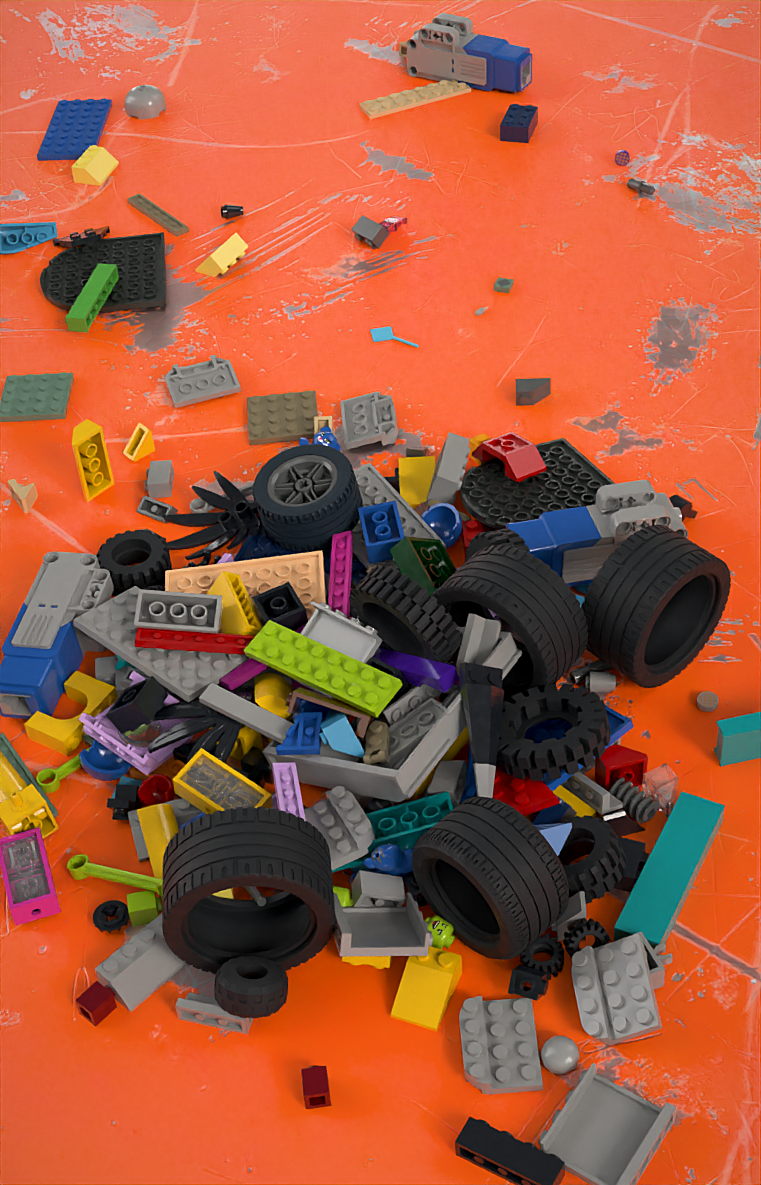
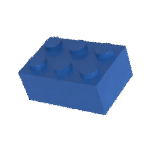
[358,500,405,564]

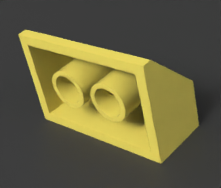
[71,145,119,186]
[195,233,249,277]

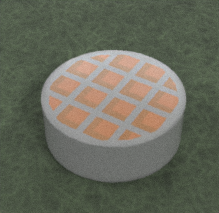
[697,691,719,712]

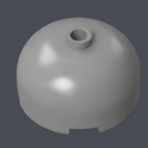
[124,85,167,120]

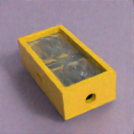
[172,748,273,814]

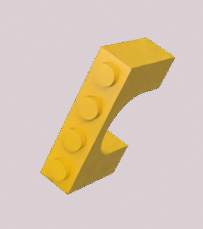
[24,671,118,756]

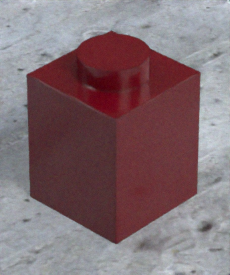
[75,981,117,1027]
[301,1065,331,1109]

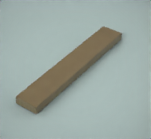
[127,193,189,237]

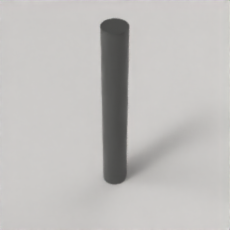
[243,886,266,906]

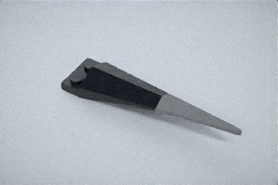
[459,662,504,798]

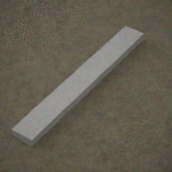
[199,683,360,763]

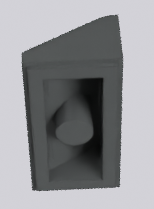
[136,495,178,524]

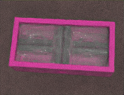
[0,827,61,926]

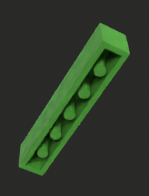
[65,263,119,332]

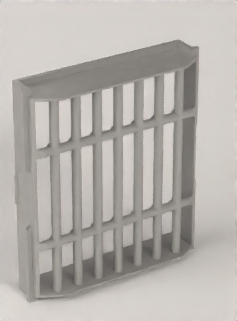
[263,626,523,802]

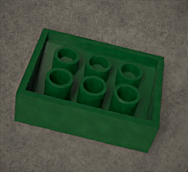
[390,537,457,596]

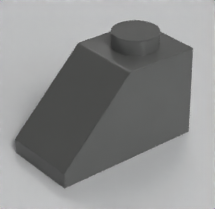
[516,378,551,406]

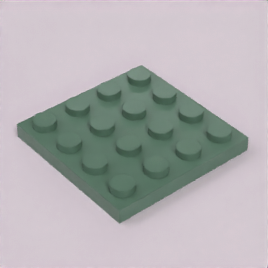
[0,372,74,422]

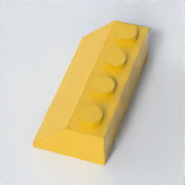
[72,419,115,502]

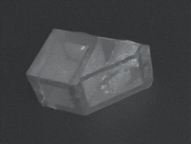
[642,764,679,818]

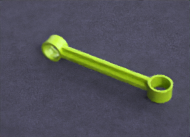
[36,724,149,793]
[67,854,163,897]

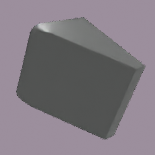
[406,446,428,457]

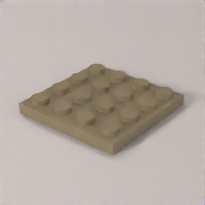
[247,390,318,445]

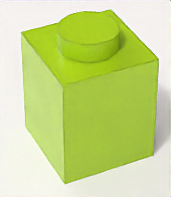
[126,890,162,927]

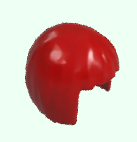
[138,774,175,807]

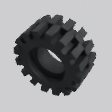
[563,918,611,958]
[520,934,564,981]

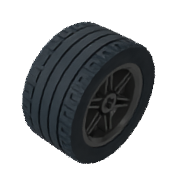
[252,444,363,551]

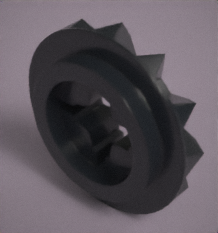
[93,900,130,934]

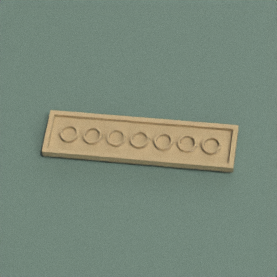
[359,79,471,119]

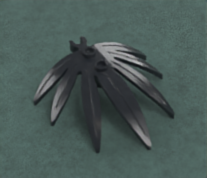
[163,471,261,560]
[148,684,255,765]

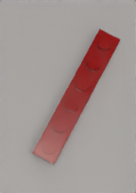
[135,628,255,655]

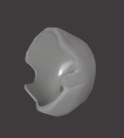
[541,1035,580,1074]

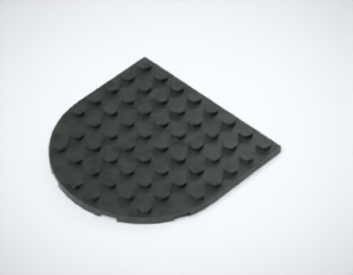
[40,232,166,313]
[461,438,615,530]

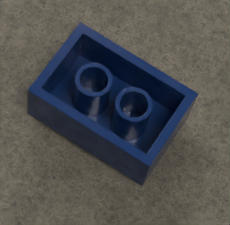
[500,104,538,143]

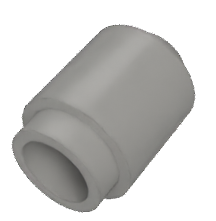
[586,671,616,693]

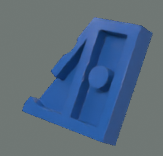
[276,712,323,755]

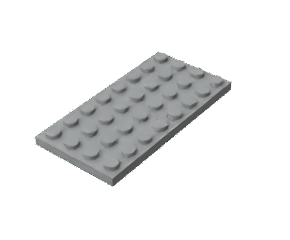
[351,463,447,573]
[74,586,249,702]

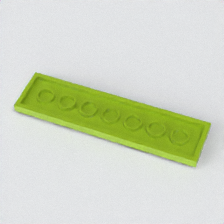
[244,620,403,718]

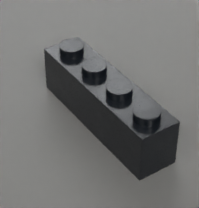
[455,1117,565,1185]

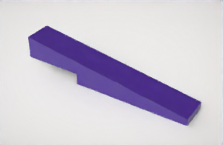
[373,647,459,693]

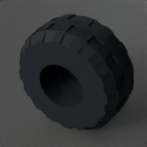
[214,956,288,1019]

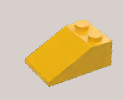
[390,946,462,1032]

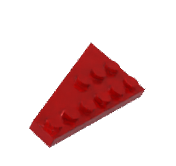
[492,766,560,816]

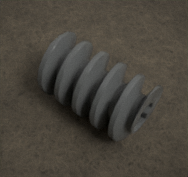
[609,777,660,824]

